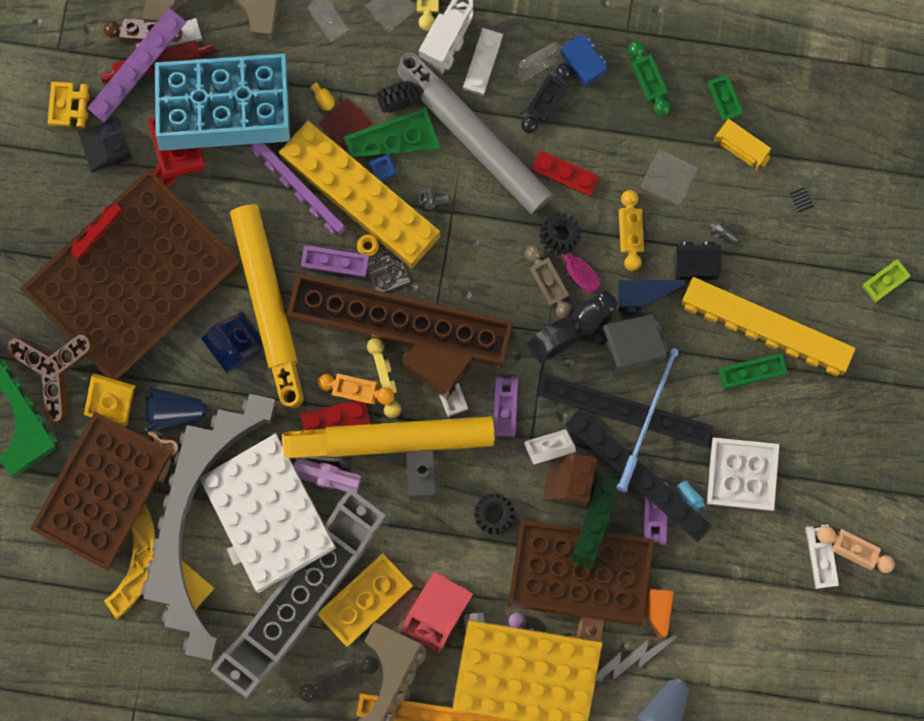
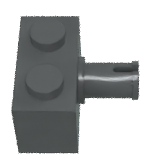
[406,450,440,499]

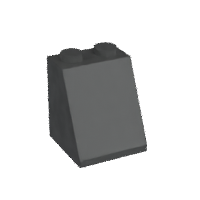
[601,314,669,375]

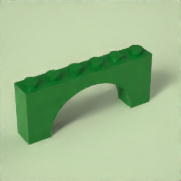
[0,358,58,478]

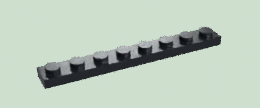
[537,374,713,448]
[565,408,713,543]

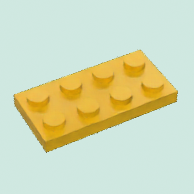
[317,553,413,648]

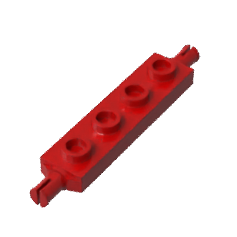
[100,41,215,83]

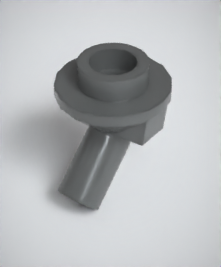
[419,188,451,210]
[709,217,739,244]

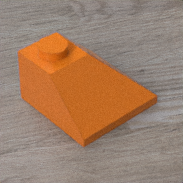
[644,589,674,639]

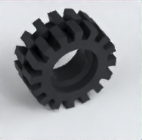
[376,81,419,113]
[539,212,582,255]
[474,493,515,535]

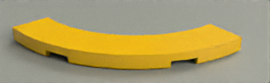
[104,503,156,620]

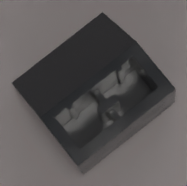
[673,241,721,281]

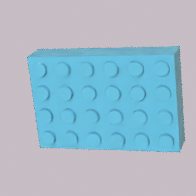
[155,54,290,150]

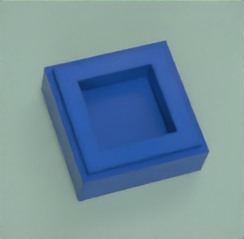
[368,154,397,181]

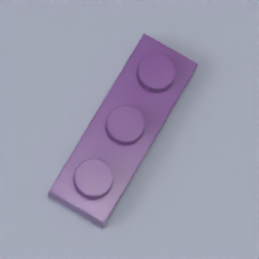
[301,245,369,278]

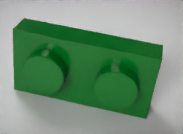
[707,74,743,123]

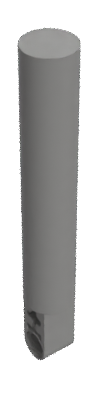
[397,53,553,215]

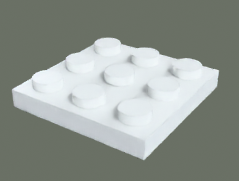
[706,438,779,511]

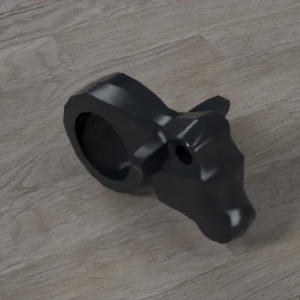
[527,290,618,363]

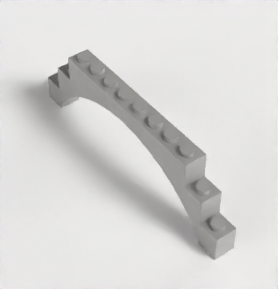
[141,394,277,662]

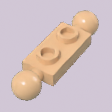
[818,526,895,573]

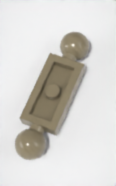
[525,245,573,319]

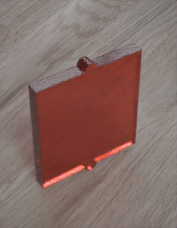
[320,98,372,149]

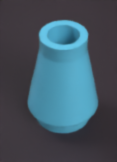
[676,481,705,513]

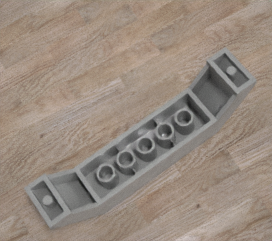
[210,488,386,698]

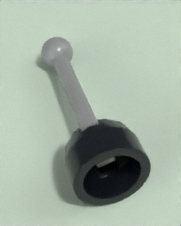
[299,456,352,471]

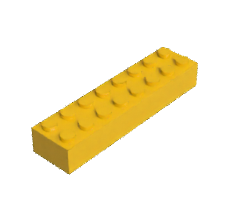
[279,120,440,269]

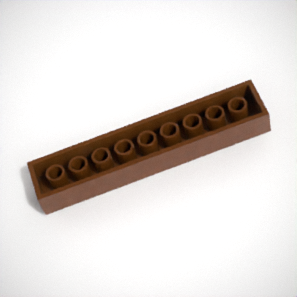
[287,273,513,368]

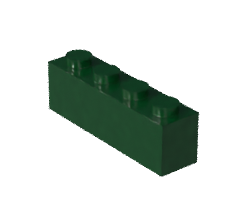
[572,475,620,570]

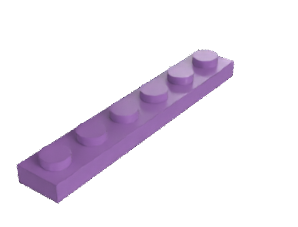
[87,8,187,122]
[249,143,346,237]

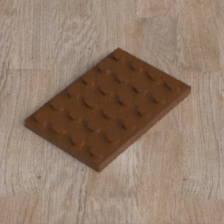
[30,412,172,571]
[508,520,654,626]

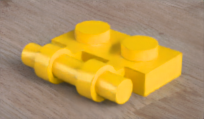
[47,82,90,128]

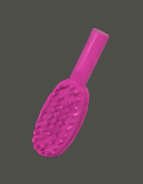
[561,252,601,293]

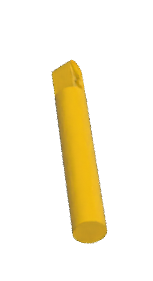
[230,204,304,408]
[282,416,494,458]

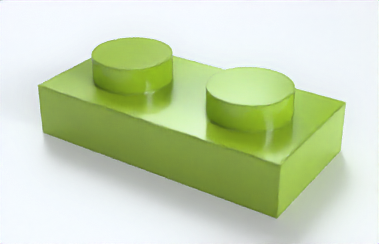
[862,259,911,303]

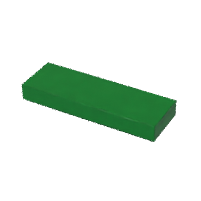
[718,353,788,390]

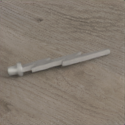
[595,635,676,682]

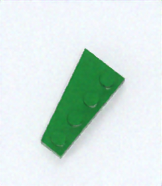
[344,108,440,158]

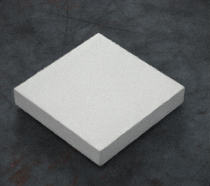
[524,429,576,465]

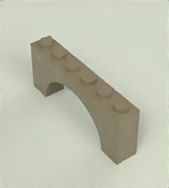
[143,0,278,40]
[358,622,426,721]

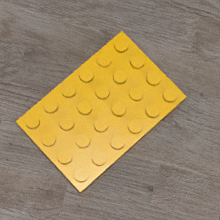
[452,620,602,721]

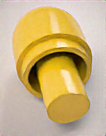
[310,82,335,111]

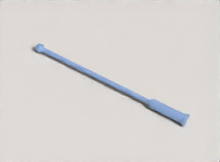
[616,348,678,492]

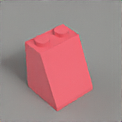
[401,572,473,654]

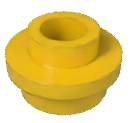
[357,235,379,256]

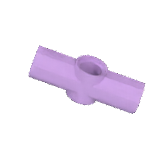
[294,458,361,493]

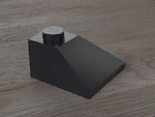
[78,118,133,172]

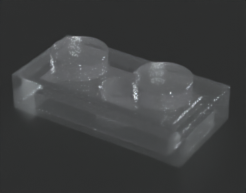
[307,0,349,43]

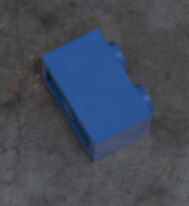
[560,34,607,88]

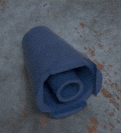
[146,387,206,432]

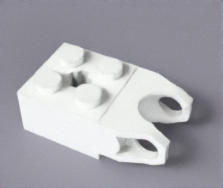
[419,0,473,74]

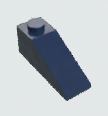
[618,280,685,314]

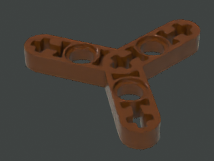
[7,334,95,423]

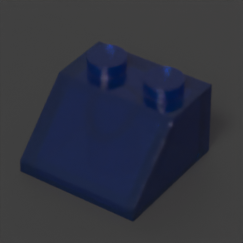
[201,312,264,373]

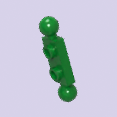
[628,41,671,116]

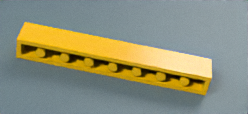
[681,277,856,376]

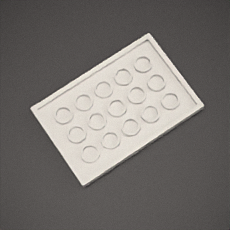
[199,433,336,593]

